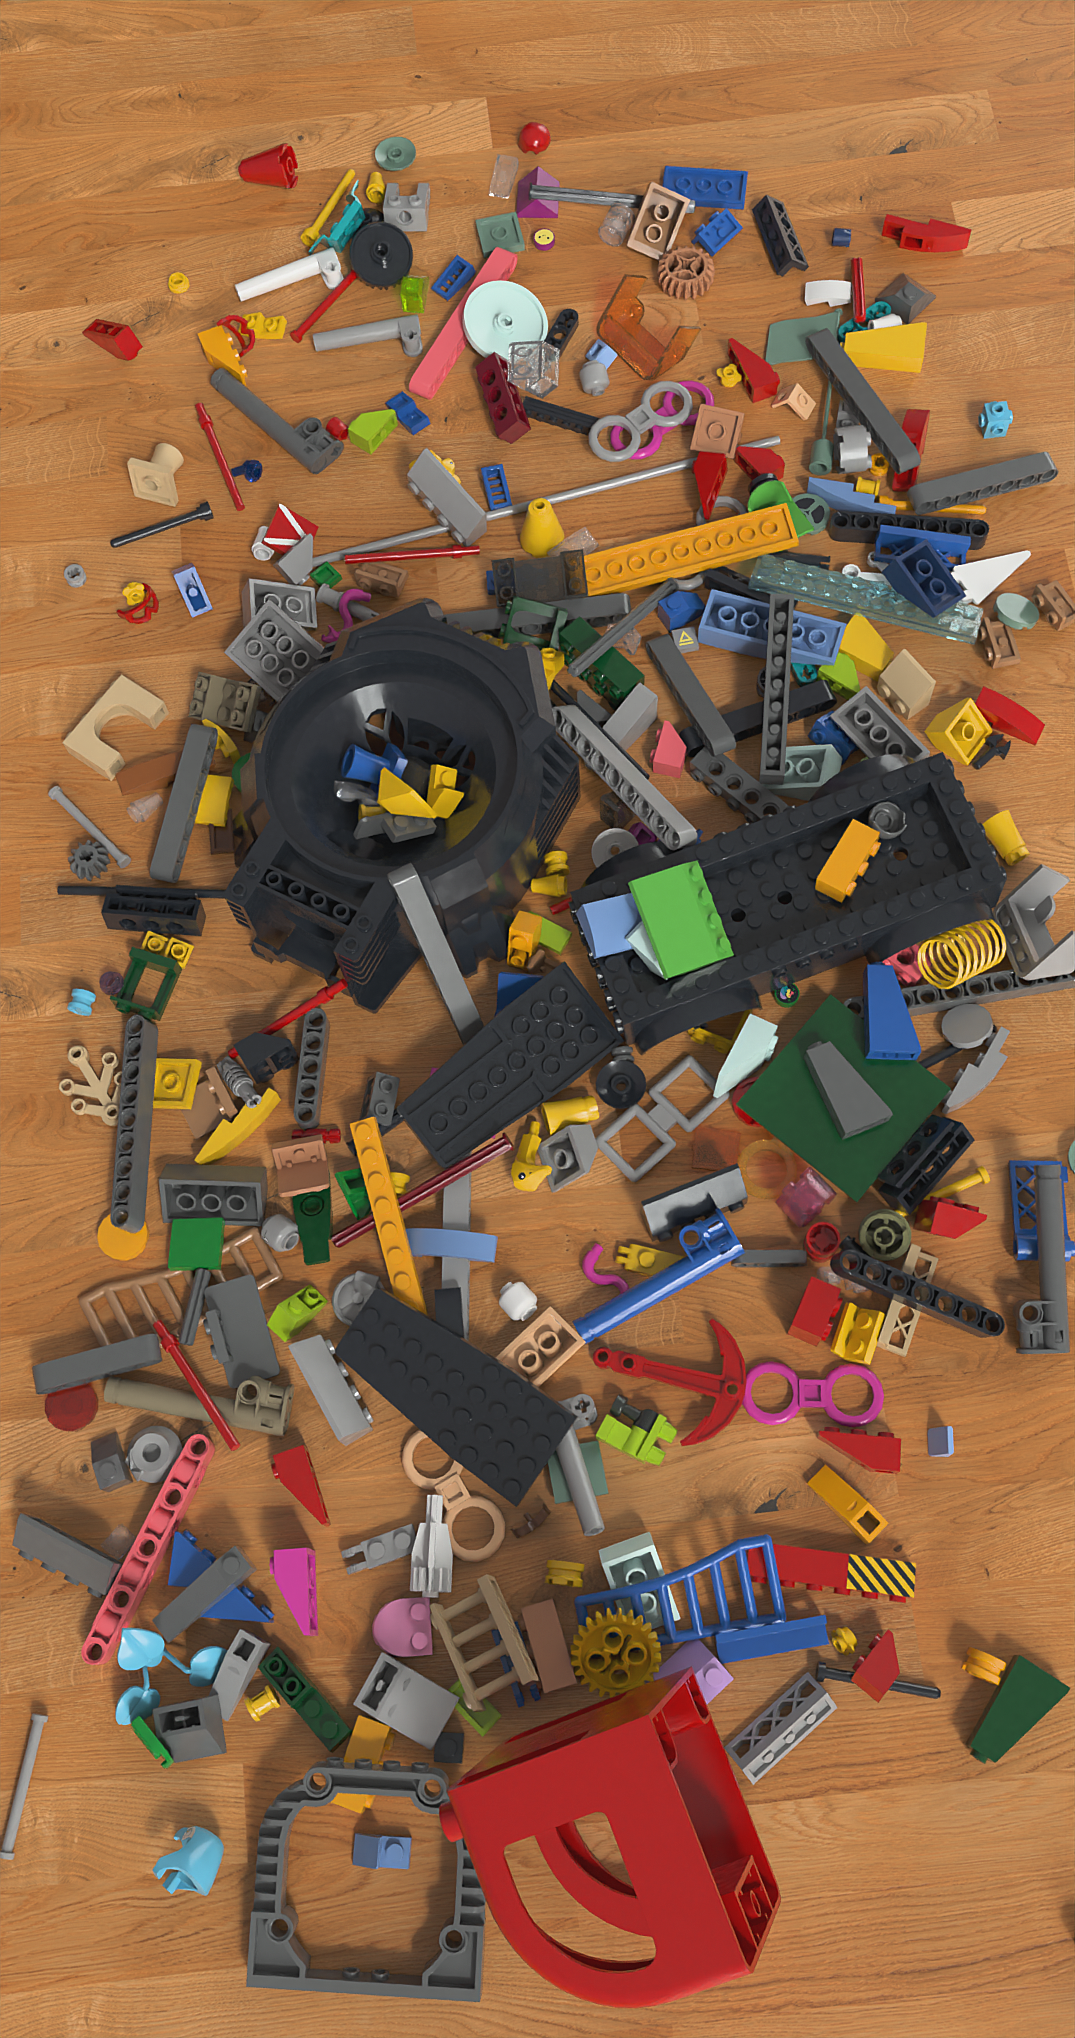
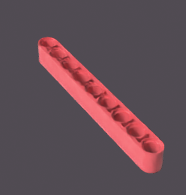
[409,247,518,400]

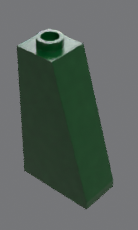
[965,1655,1070,1764]

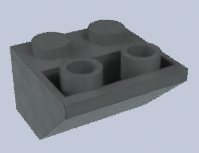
[153,1694,227,1763]

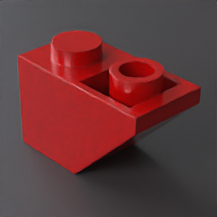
[851,1629,900,1703]

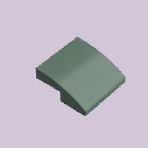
[548,1441,609,1504]

